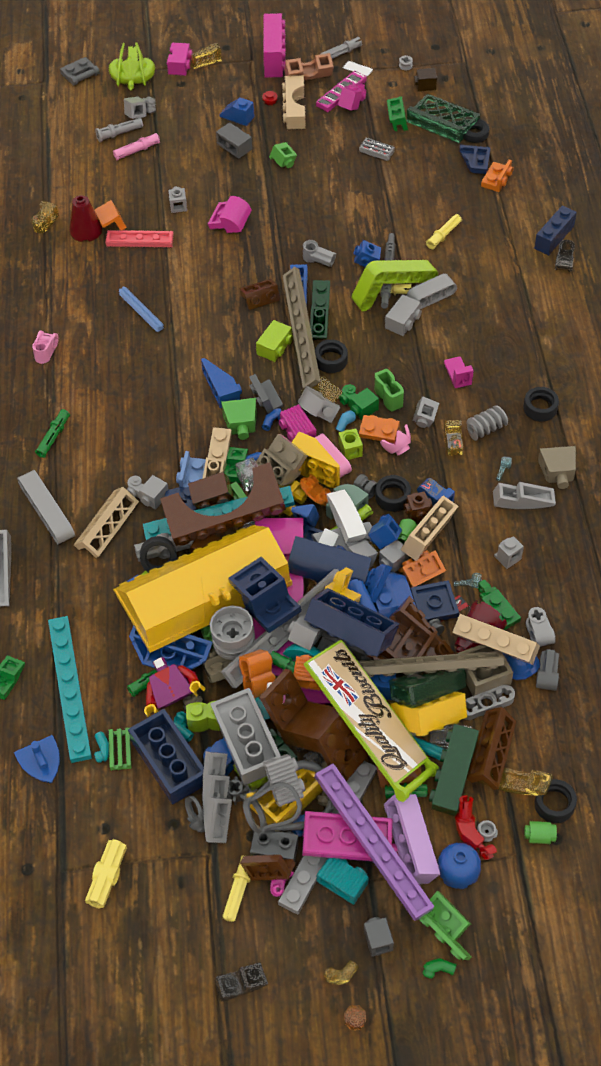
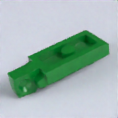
[477,579,521,630]

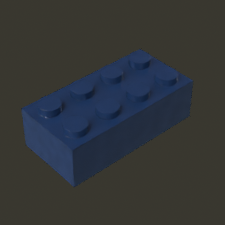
[304,588,399,657]
[128,709,204,805]

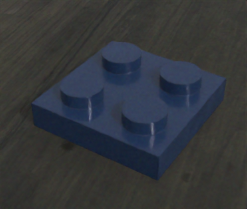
[411,580,459,622]

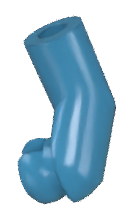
[335,410,356,432]

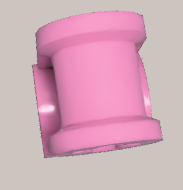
[32,330,59,364]

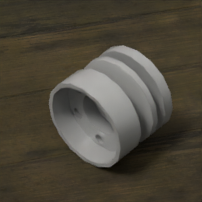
[210,605,255,660]

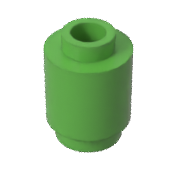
[397,519,417,545]
[524,821,557,844]

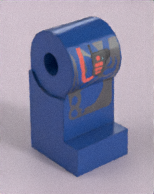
[417,478,455,506]

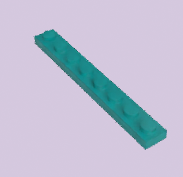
[143,486,295,540]
[48,616,92,763]

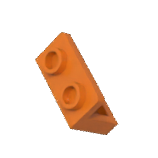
[359,415,400,444]

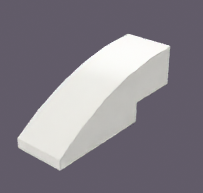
[326,489,367,544]

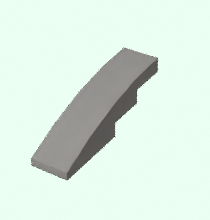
[203,751,232,843]

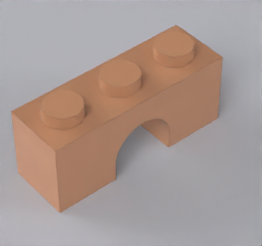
[284,53,333,80]

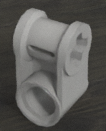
[525,607,555,647]

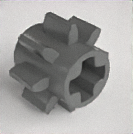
[227,776,250,805]

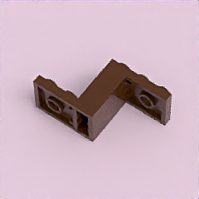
[259,669,368,782]

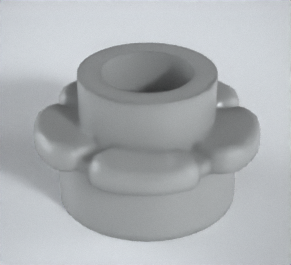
[477,820,498,842]

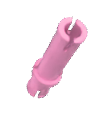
[113,133,160,160]

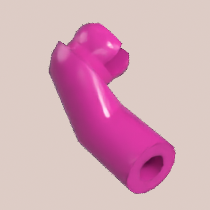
[270,871,294,897]

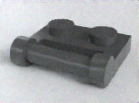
[60,57,100,86]

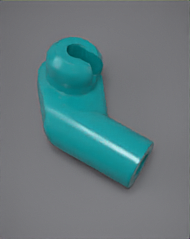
[173,711,194,742]
[94,732,109,763]

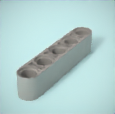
[17,470,75,544]

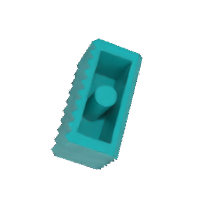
[316,858,368,905]

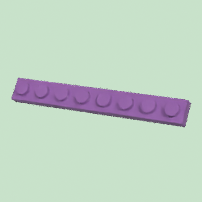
[315,764,434,921]

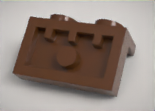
[239,278,280,310]
[240,854,295,881]

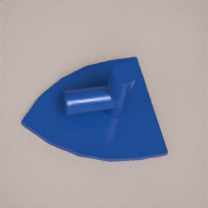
[14,735,60,783]

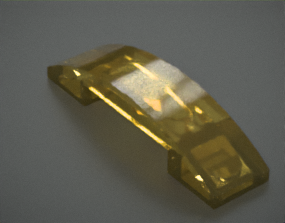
[478,768,553,796]

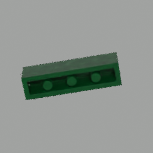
[429,724,479,816]

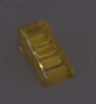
[191,43,222,68]

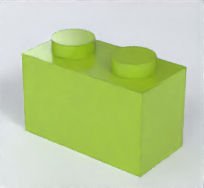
[256,320,293,362]

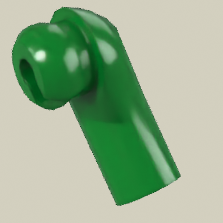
[423,958,457,979]

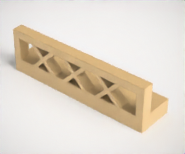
[74,487,139,558]

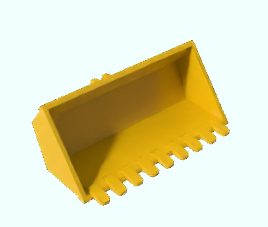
[113,525,293,653]

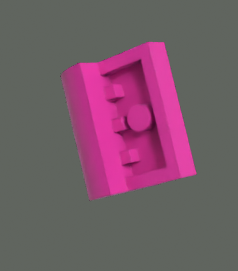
[208,196,252,233]

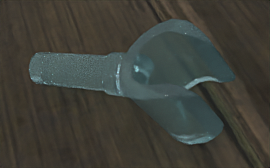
[496,457,512,481]
[454,573,482,588]

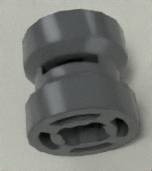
[353,474,377,499]

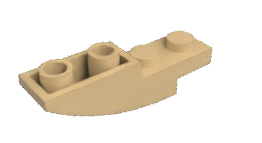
[202,427,232,479]

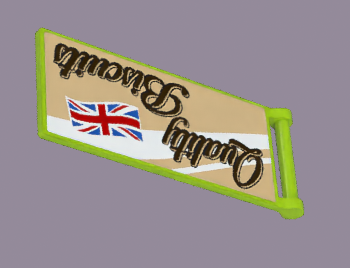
[304,640,439,802]

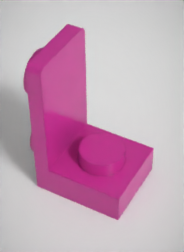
[444,357,474,388]

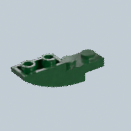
[310,280,330,339]

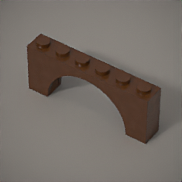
[160,462,286,546]

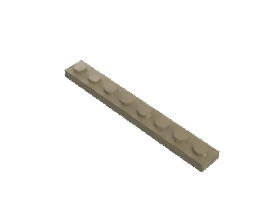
[283,267,321,389]
[358,651,504,677]

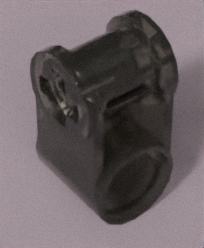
[555,240,575,272]

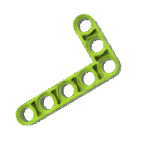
[351,260,438,311]

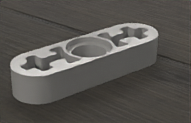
[464,685,515,720]

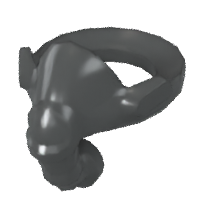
[185,796,205,833]

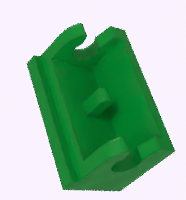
[387,96,408,131]

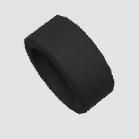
[315,340,348,373]
[523,387,559,422]
[375,475,411,512]
[140,536,177,572]
[534,779,577,823]

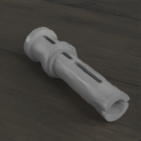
[95,118,143,142]

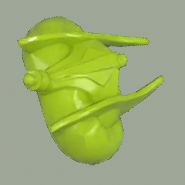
[109,43,155,90]

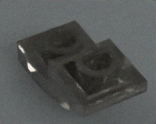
[214,962,268,1002]

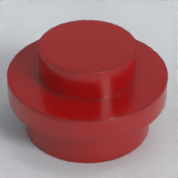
[262,91,278,105]

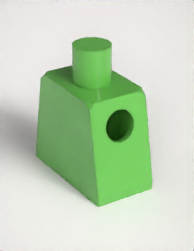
[222,398,257,440]

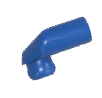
[262,408,281,431]

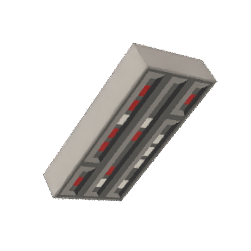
[359,138,395,161]

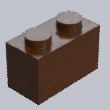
[188,472,234,509]

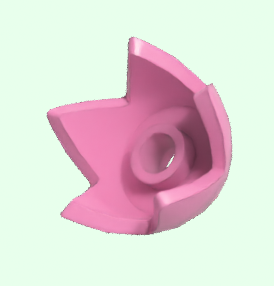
[380,424,411,456]

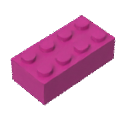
[264,13,286,77]

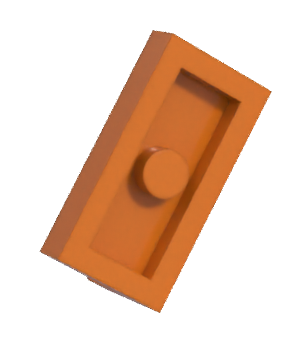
[95,200,126,231]

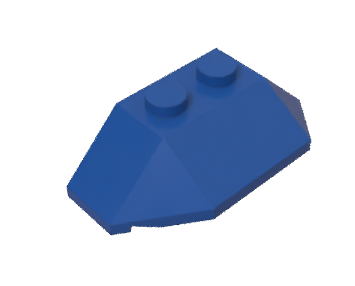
[366,571,416,618]
[129,625,213,670]

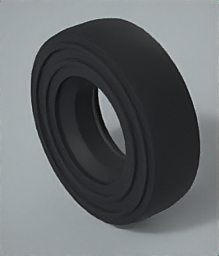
[461,118,490,143]

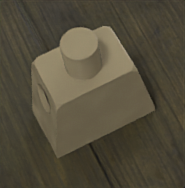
[538,446,576,489]

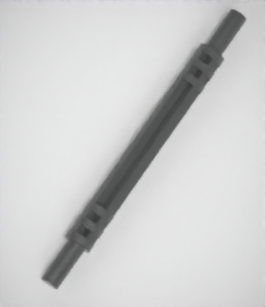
[380,233,396,308]

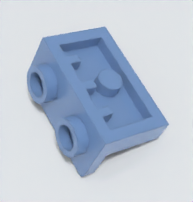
[176,451,206,487]

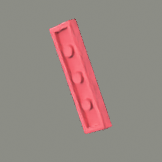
[106,230,174,247]

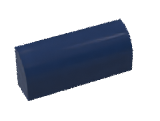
[288,536,371,584]

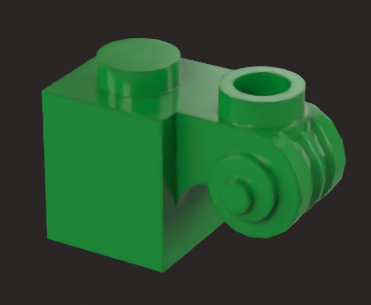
[339,384,379,420]

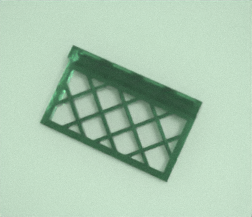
[407,94,480,143]

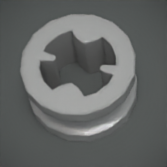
[399,56,413,70]

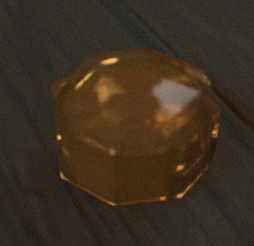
[344,1005,366,1030]

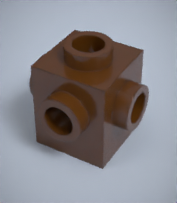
[404,491,433,523]

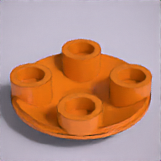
[300,475,332,506]

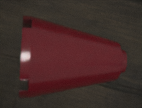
[69,195,102,242]
[454,600,507,653]

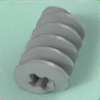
[467,406,508,441]

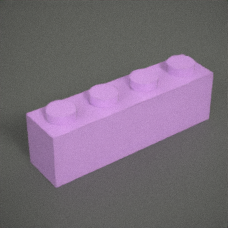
[384,794,440,884]

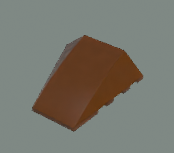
[367,596,455,693]

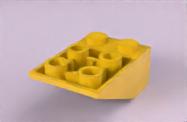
[292,432,340,488]

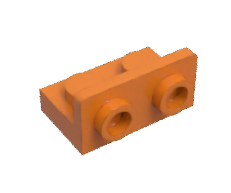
[481,160,513,192]
[398,550,446,588]

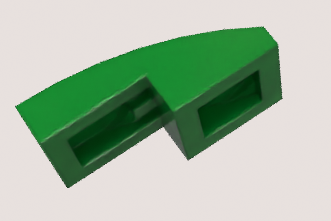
[224,447,248,483]
[0,655,25,700]

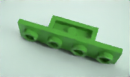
[419,891,472,960]

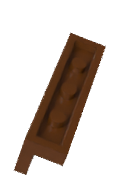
[467,707,517,790]

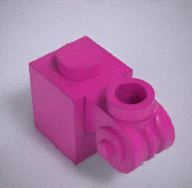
[338,83,366,110]

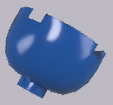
[437,843,481,889]

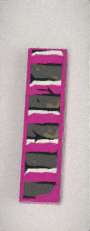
[316,71,367,112]

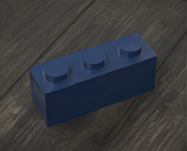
[534,205,577,256]

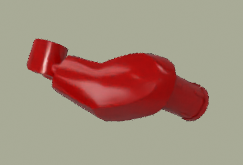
[455,796,497,860]

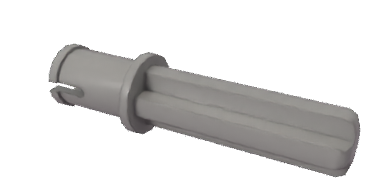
[321,37,362,58]

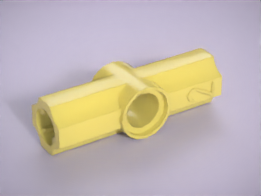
[85,839,127,908]

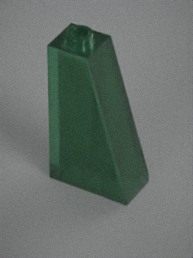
[389,668,467,708]

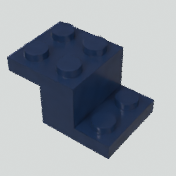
[228,557,302,633]

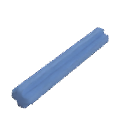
[119,287,164,332]

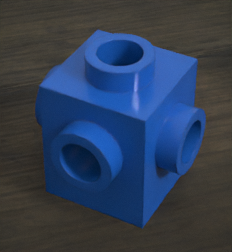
[353,240,381,267]

